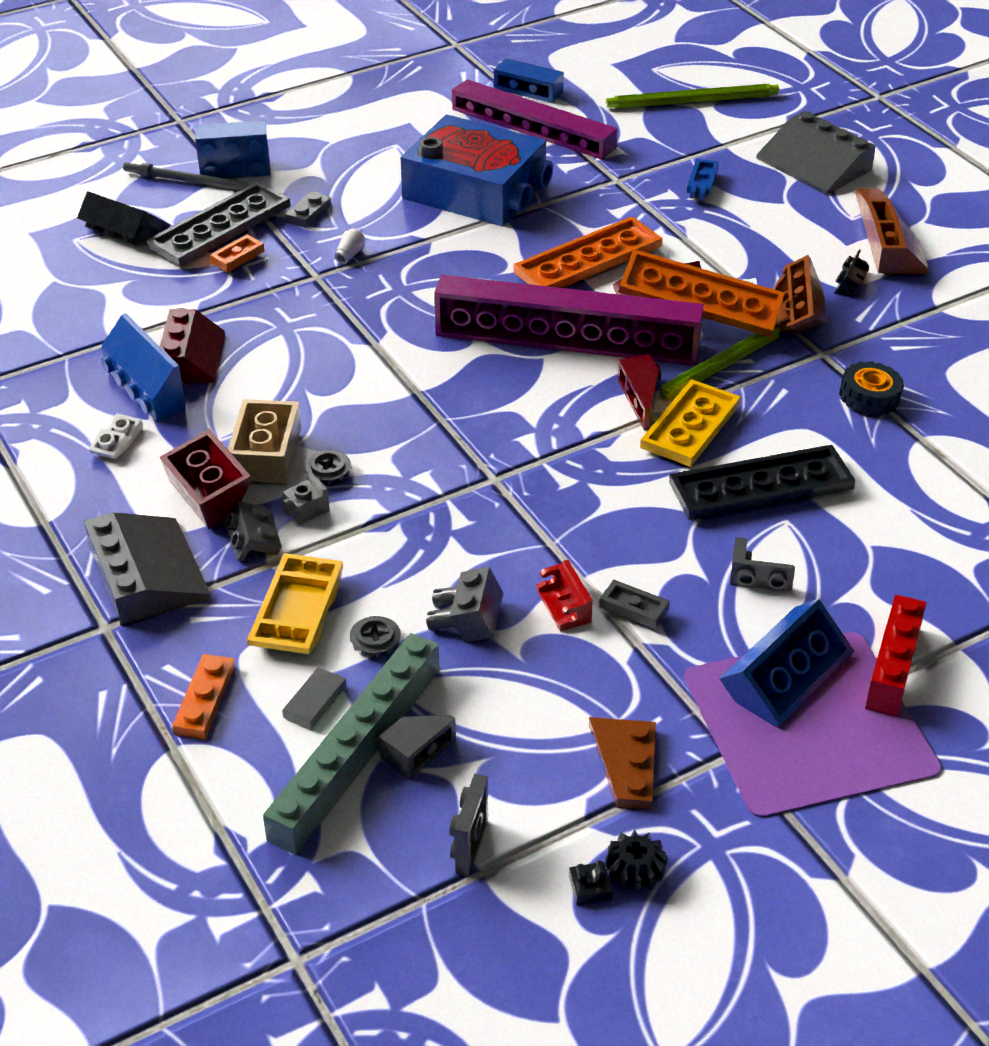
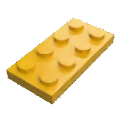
[640,379,741,467]

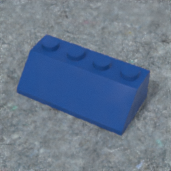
[101,313,186,422]
[719,599,854,727]

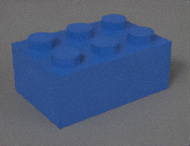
[195,120,271,179]

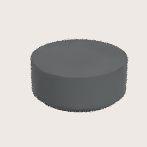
[419,137,443,157]

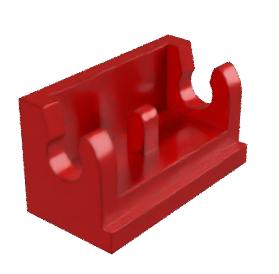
[536,560,593,631]

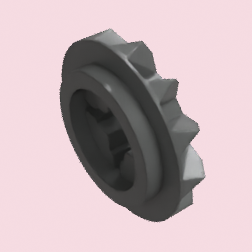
[305,450,351,485]
[350,616,401,658]

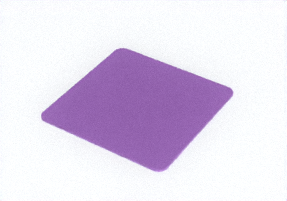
[684,632,941,817]

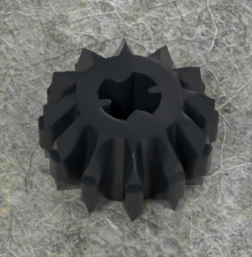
[605,829,667,894]

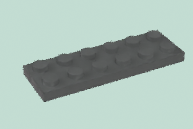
[147,181,290,266]

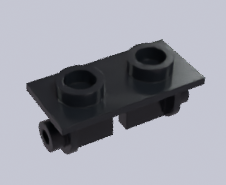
[834,249,870,296]

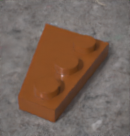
[588,717,656,810]

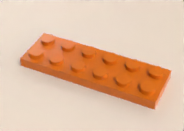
[513,216,663,288]
[618,249,785,337]

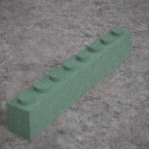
[263,633,440,855]

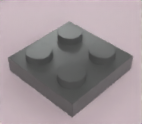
[449,774,489,877]

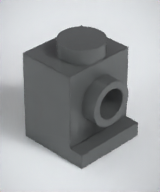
[281,473,330,525]

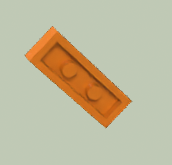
[172,654,235,740]

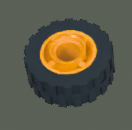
[839,361,904,416]

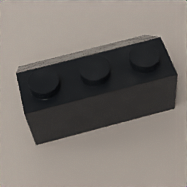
[77,191,170,246]

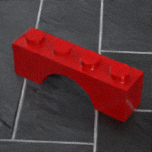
[865,594,927,717]

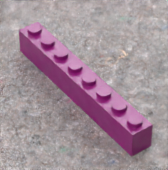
[452,79,618,160]

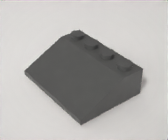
[756,111,876,195]
[84,512,211,625]

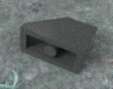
[379,715,456,780]

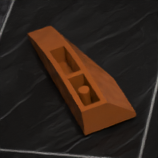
[855,188,929,275]

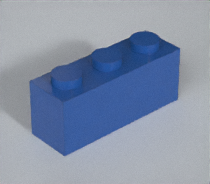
[494,58,564,103]

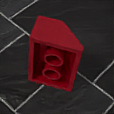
[160,308,225,383]
[159,429,252,529]

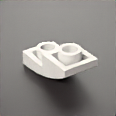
[88,413,144,459]

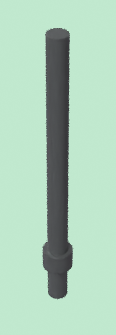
[123,162,253,191]

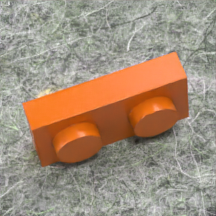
[210,234,265,272]

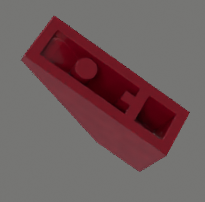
[618,354,661,430]

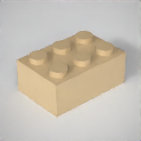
[228,399,302,483]

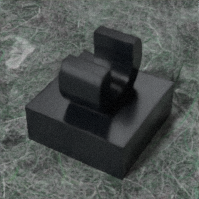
[569,860,613,905]

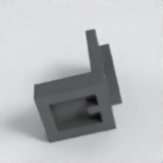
[730,537,795,591]

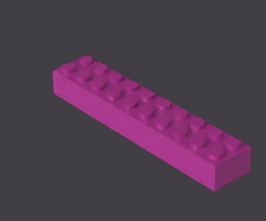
[434,275,704,366]

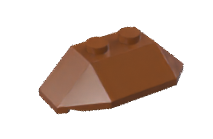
[773,255,827,333]

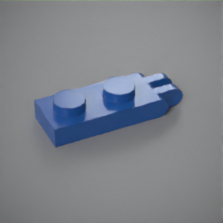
[687,159,719,200]

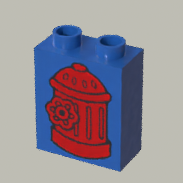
[400,114,553,227]

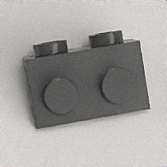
[225,501,282,562]

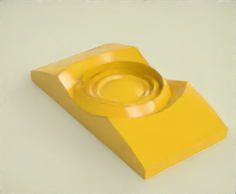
[247,553,344,654]

